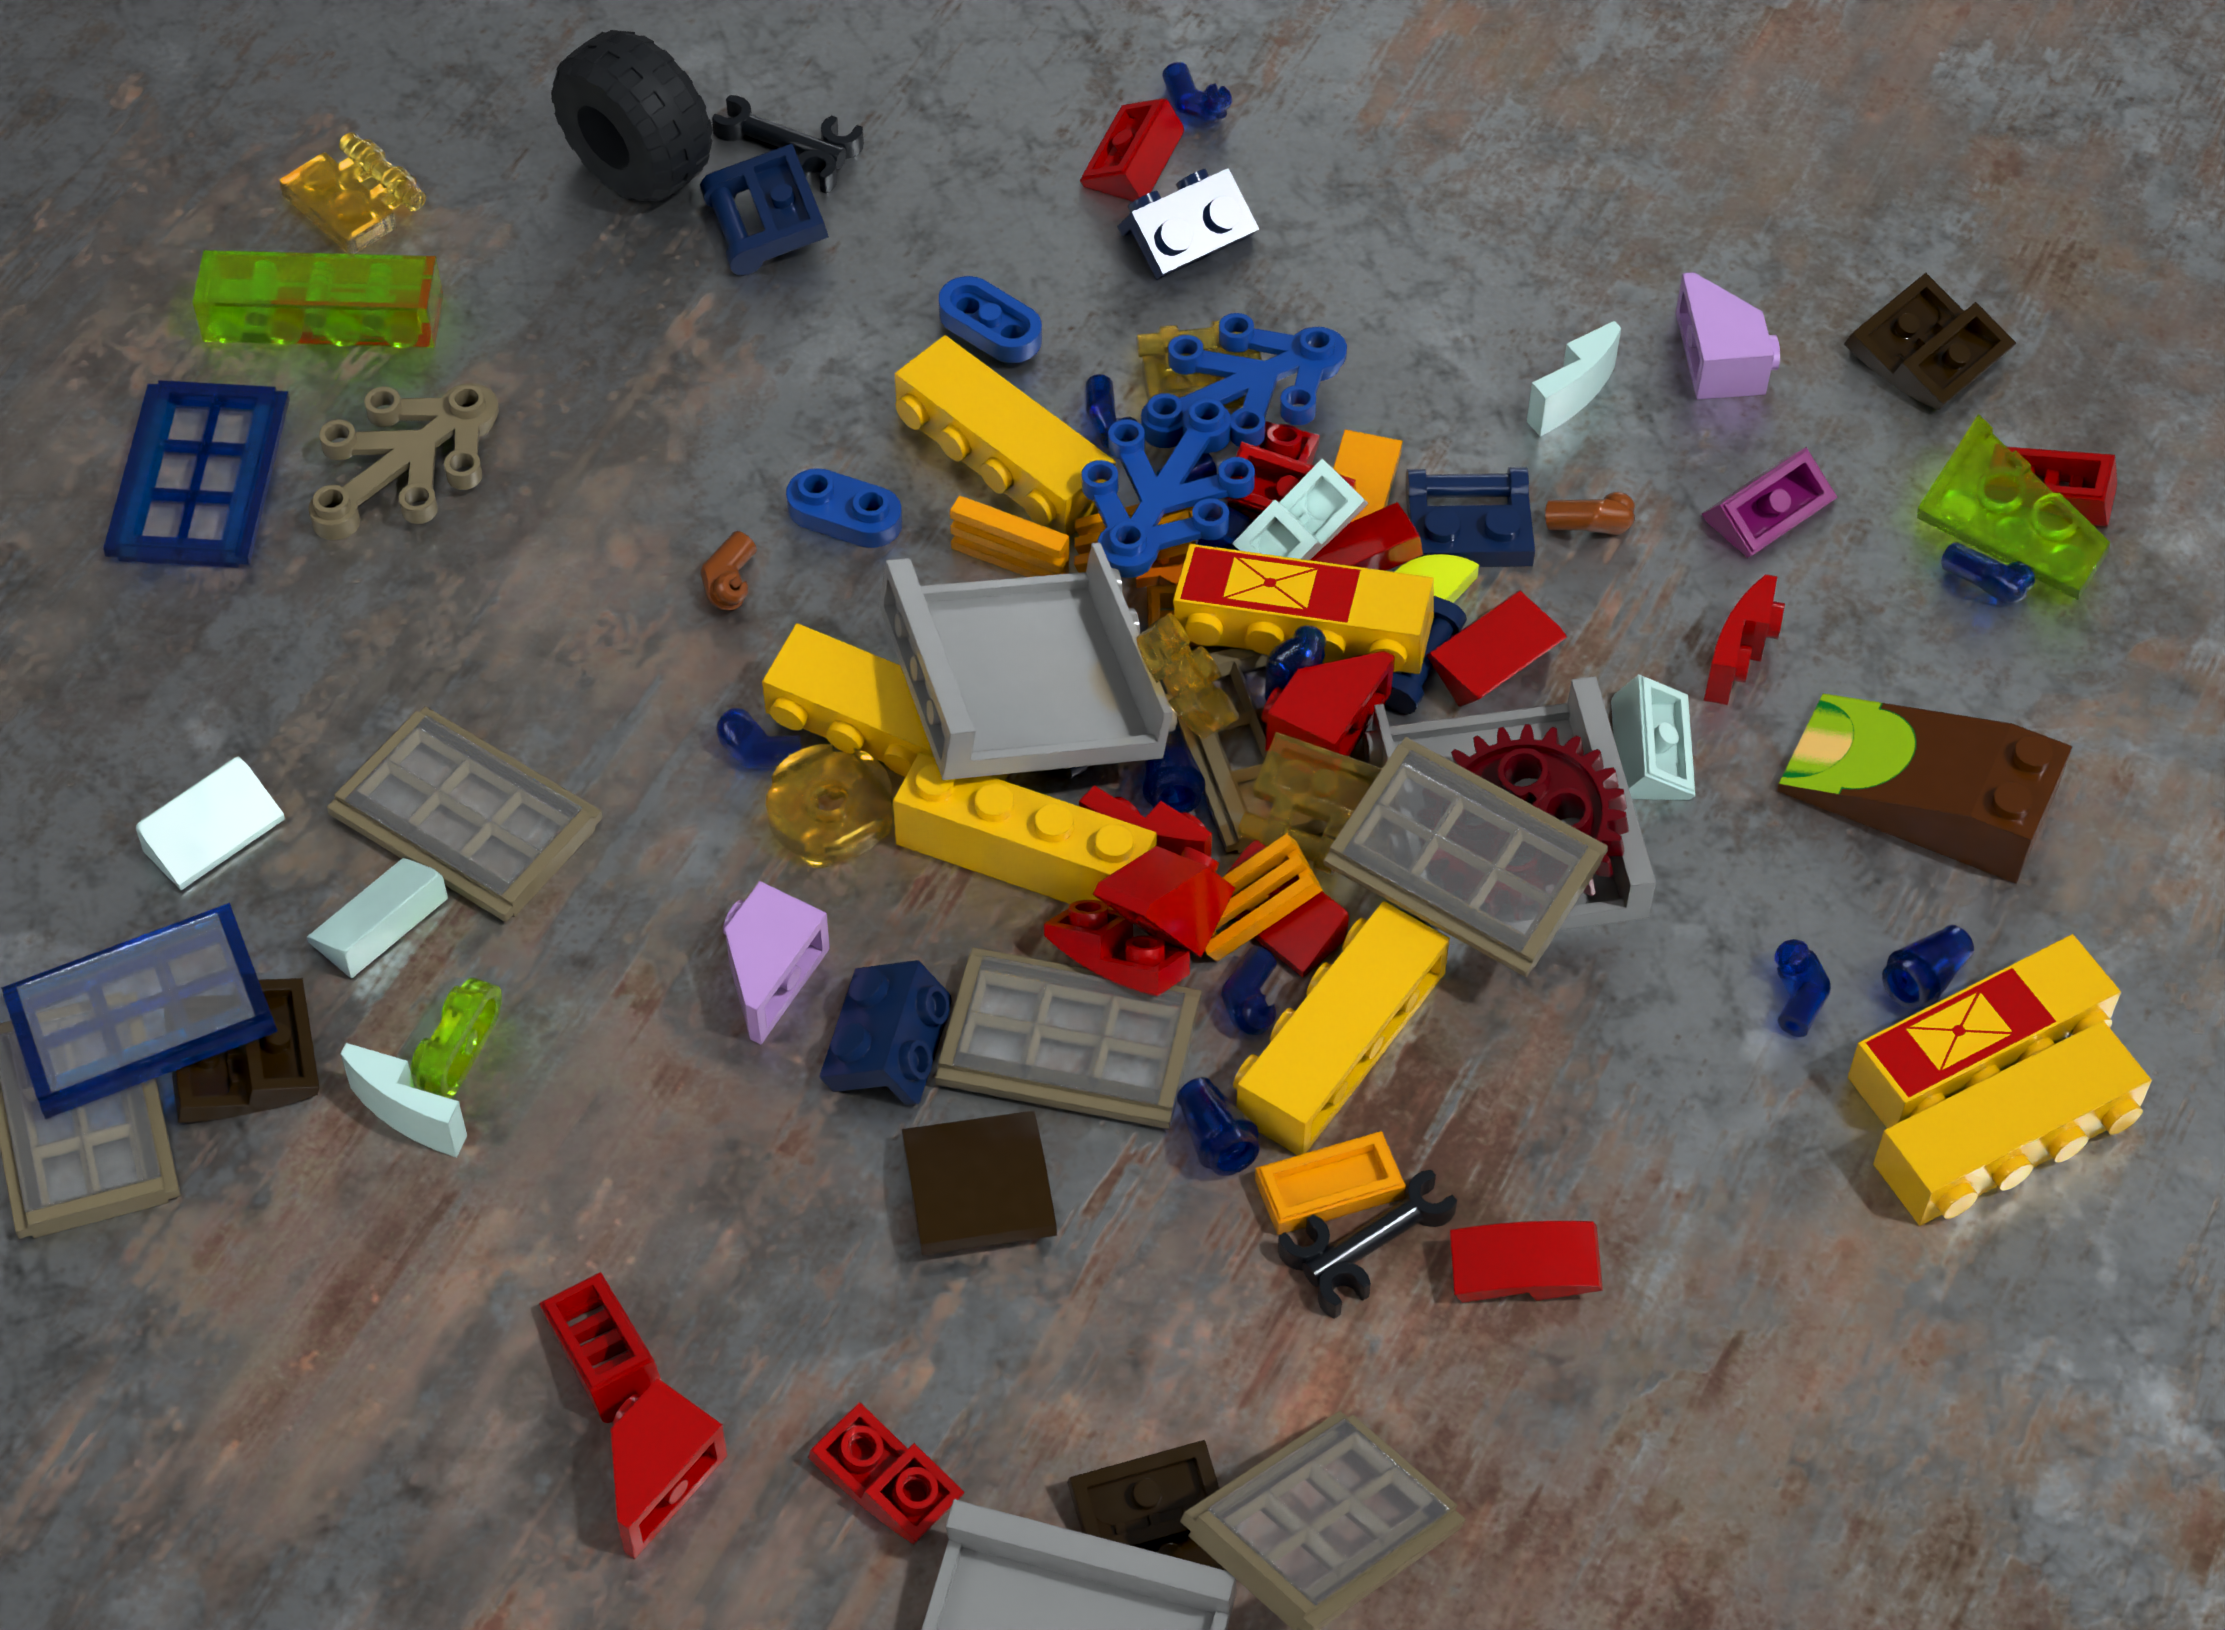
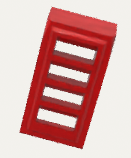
[1984,446,2117,527]
[539,1272,662,1423]

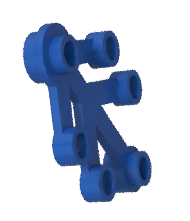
[1141,313,1347,448]
[1082,398,1255,578]

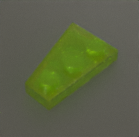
[1917,414,2110,600]

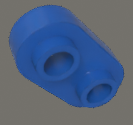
[939,276,1042,363]
[786,468,902,548]

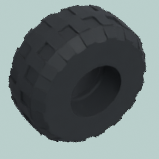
[551,30,713,202]

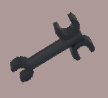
[712,95,864,194]
[1278,1170,1457,1319]

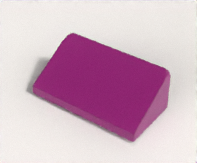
[1702,447,1838,558]

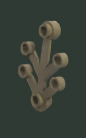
[308,383,499,540]

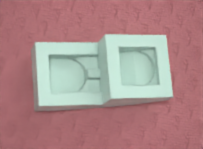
[1527,321,1621,437]
[1232,459,1369,560]
[340,1043,467,1158]

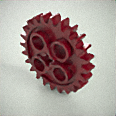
[1417,724,1629,921]

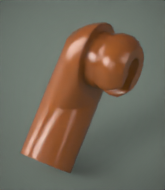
[1545,492,1635,535]
[700,531,757,610]

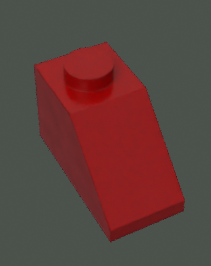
[1261,651,1395,781]
[1093,846,1235,957]
[611,1378,728,1559]

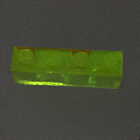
[192,250,444,348]

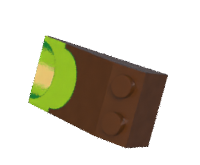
[1777,693,2073,884]

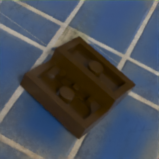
[1844,273,2016,410]
[164,978,320,1123]
[902,1111,1057,1255]
[1067,1440,1238,1571]

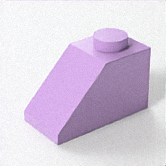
[1675,272,1780,400]
[723,881,830,1045]

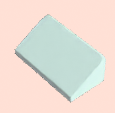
[1611,674,1696,800]
[136,756,285,890]
[307,858,448,979]

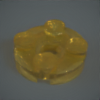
[1136,613,1239,739]
[766,744,893,868]

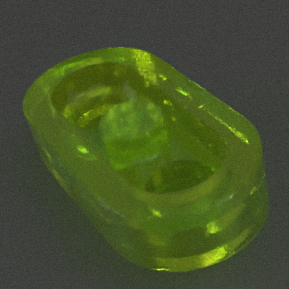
[411,977,502,1099]

